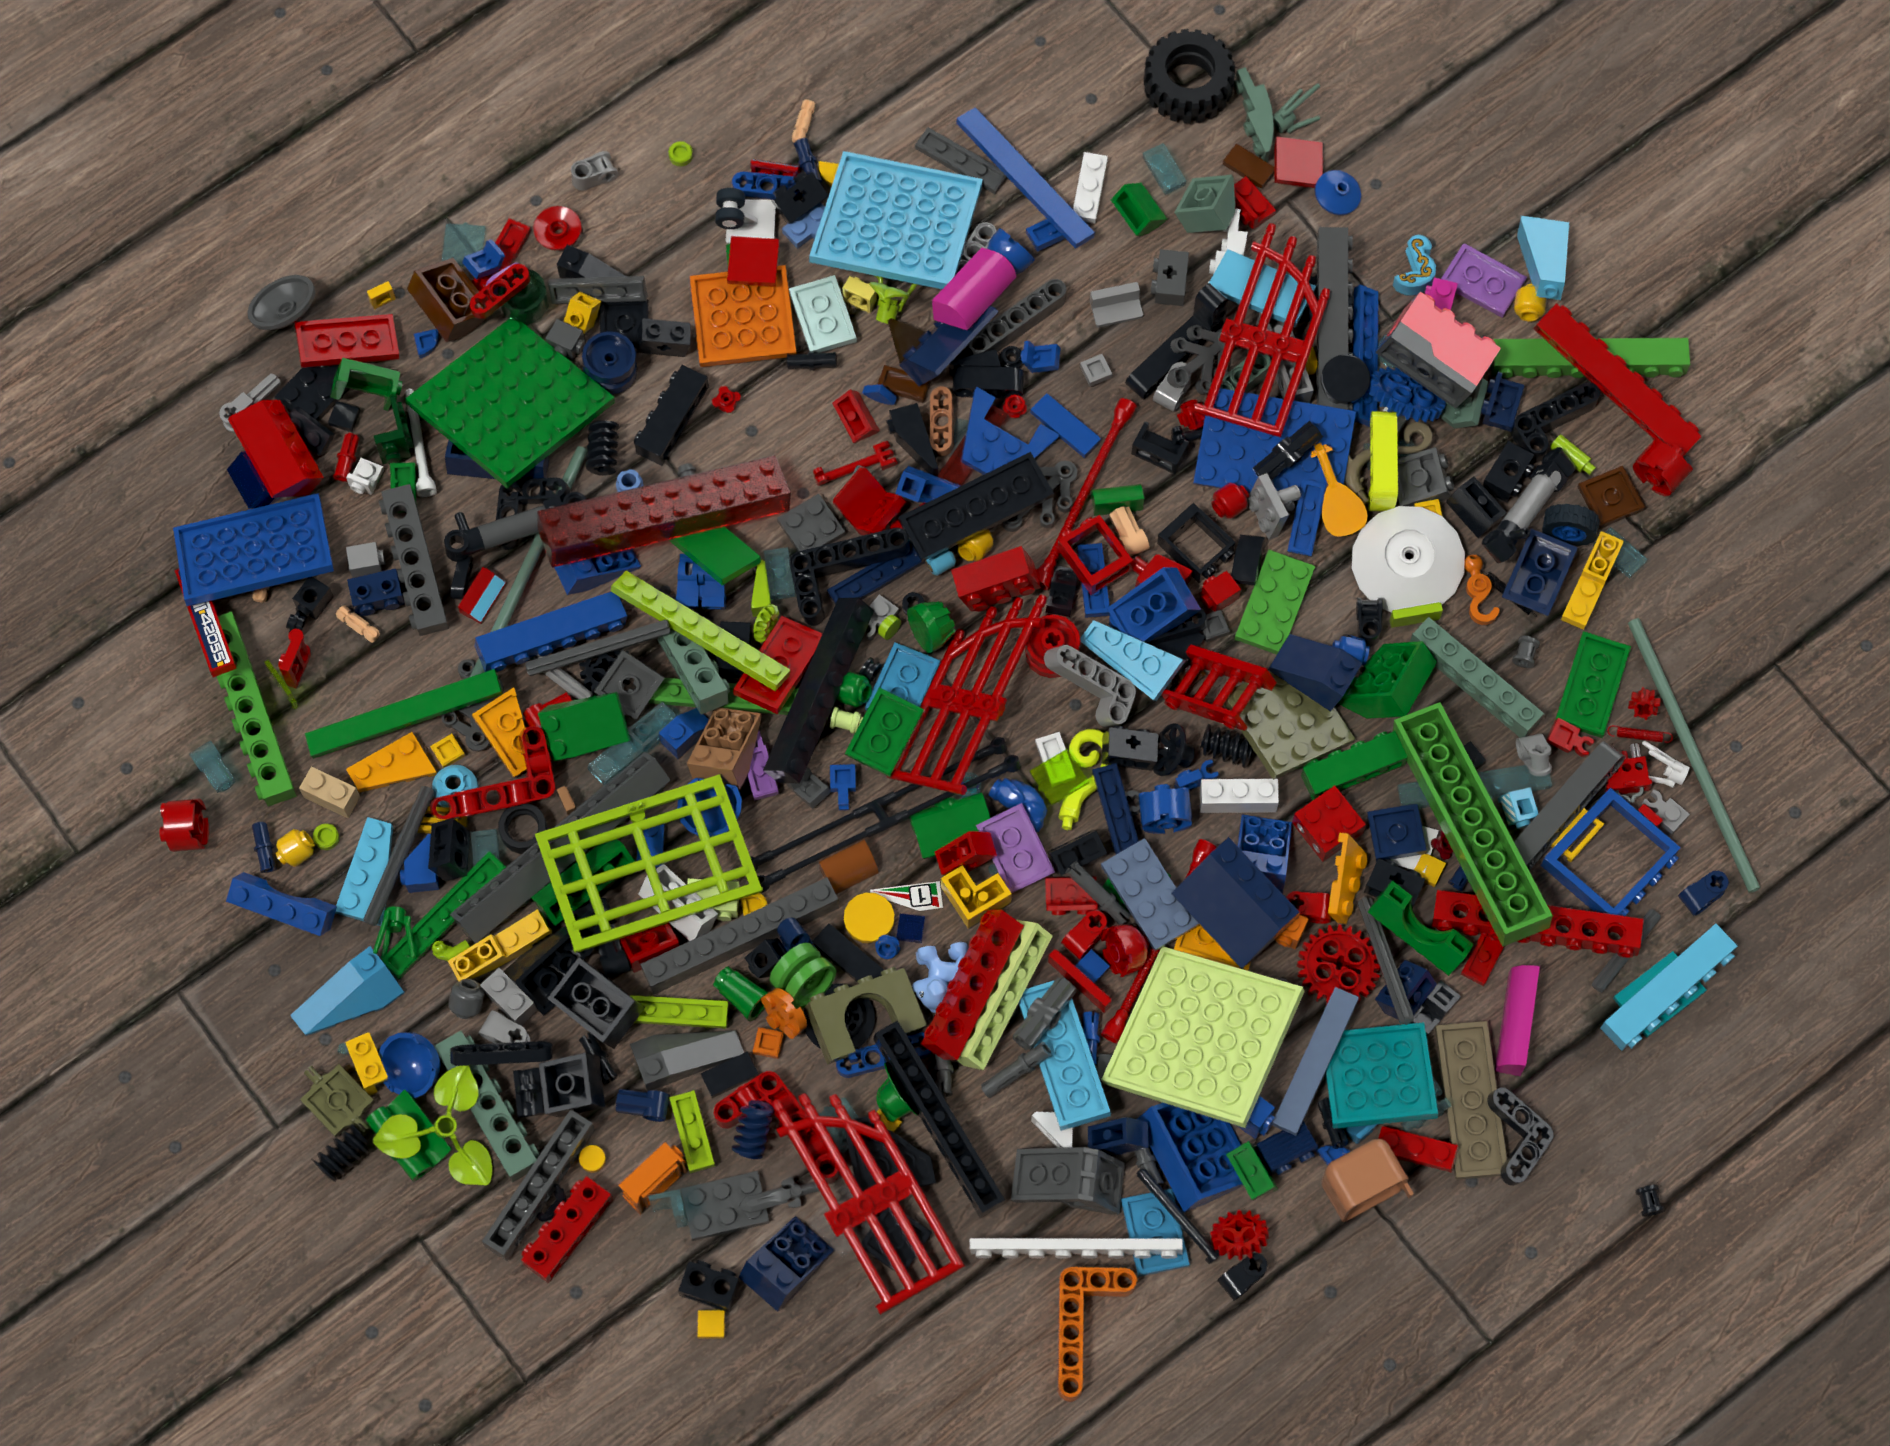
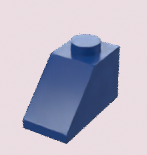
[659,708,709,759]
[400,834,439,893]

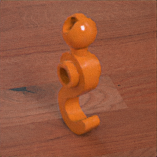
[1464,554,1500,625]

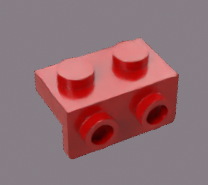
[1045,876,1098,915]

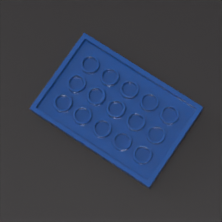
[1193,388,1356,502]
[173,493,334,606]

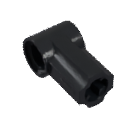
[598,924,631,978]

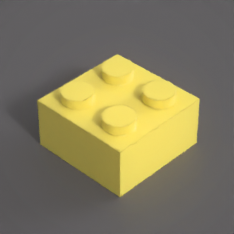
[843,276,877,313]

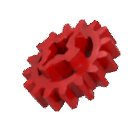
[1211,1210,1269,1260]

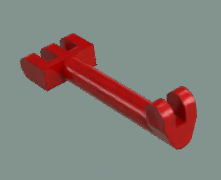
[813,441,898,486]

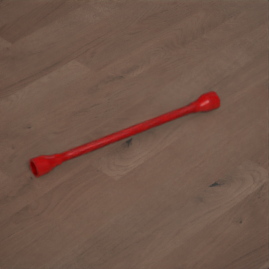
[1036,398,1137,590]
[1101,839,1216,1044]

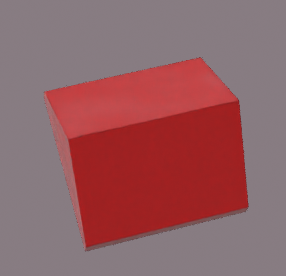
[619,923,679,973]

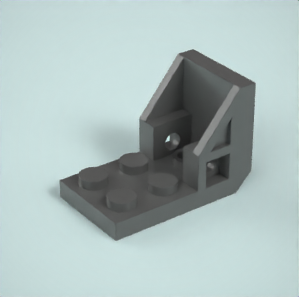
[1011,1147,1125,1215]

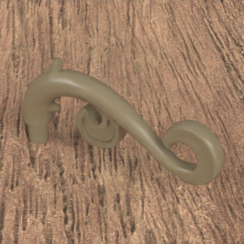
[1345,422,1433,505]

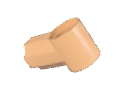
[1109,506,1150,557]

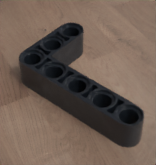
[1125,283,1228,400]
[789,528,911,626]

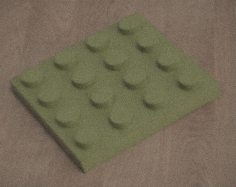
[1224,672,1355,780]

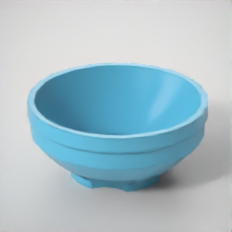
[432,765,478,808]

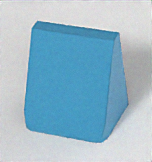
[1344,1124,1378,1144]

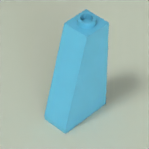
[1517,216,1569,300]

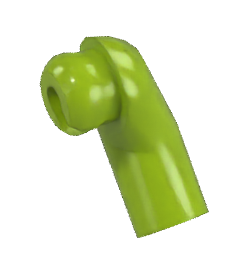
[432,940,470,961]

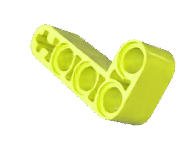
[1368,411,1398,511]

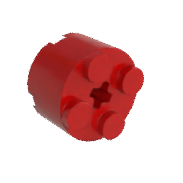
[1633,438,1693,496]
[159,798,209,852]

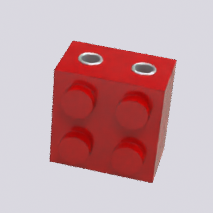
[1292,786,1366,862]

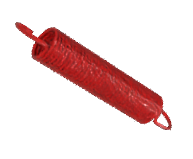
[1607,725,1673,743]

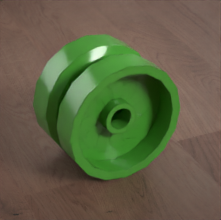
[770,942,836,1009]

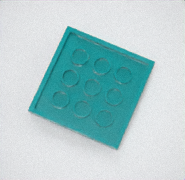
[1325,1022,1438,1129]

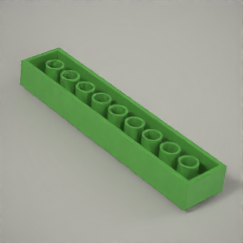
[1393,702,1553,946]

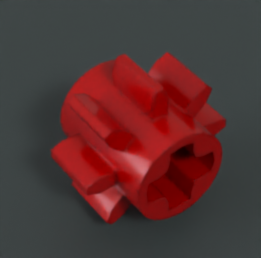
[1177,399,1205,430]
[1628,687,1661,720]

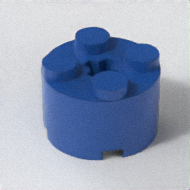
[1138,784,1192,834]

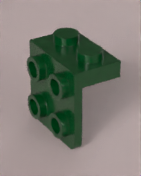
[374,395,414,464]

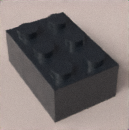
[547,957,645,1049]

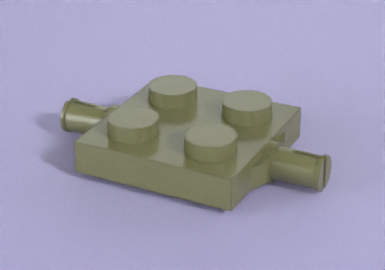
[300,1064,375,1138]

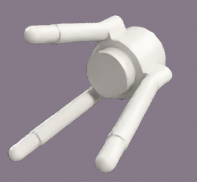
[1642,741,1689,788]

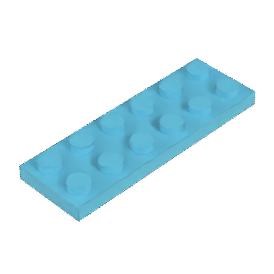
[1019,977,1111,1131]

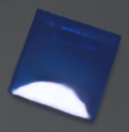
[896,913,925,943]

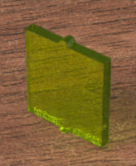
[264,659,298,710]
[1030,749,1089,805]

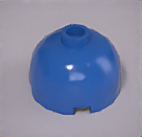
[987,228,1035,275]

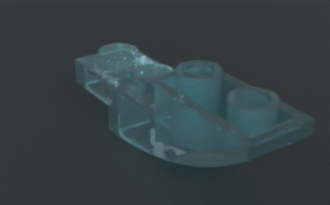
[587,702,677,785]

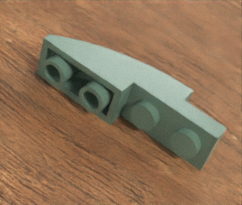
[1234,67,1274,162]

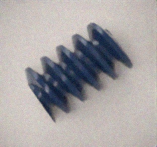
[731,1100,774,1160]

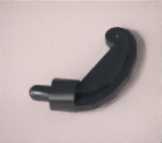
[537,1184,566,1222]

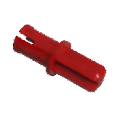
[333,433,359,482]

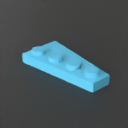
[1080,620,1186,701]

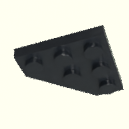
[844,1116,936,1192]

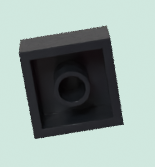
[539,1053,605,1117]

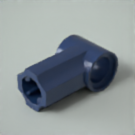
[615,1089,670,1122]

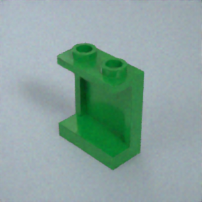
[330,358,403,411]

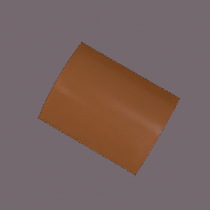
[819,840,879,894]

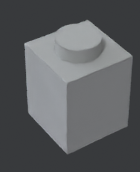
[346,542,385,578]

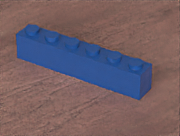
[474,592,627,672]

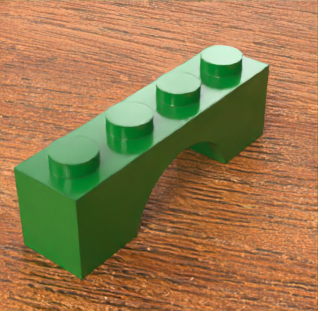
[1368,881,1474,976]

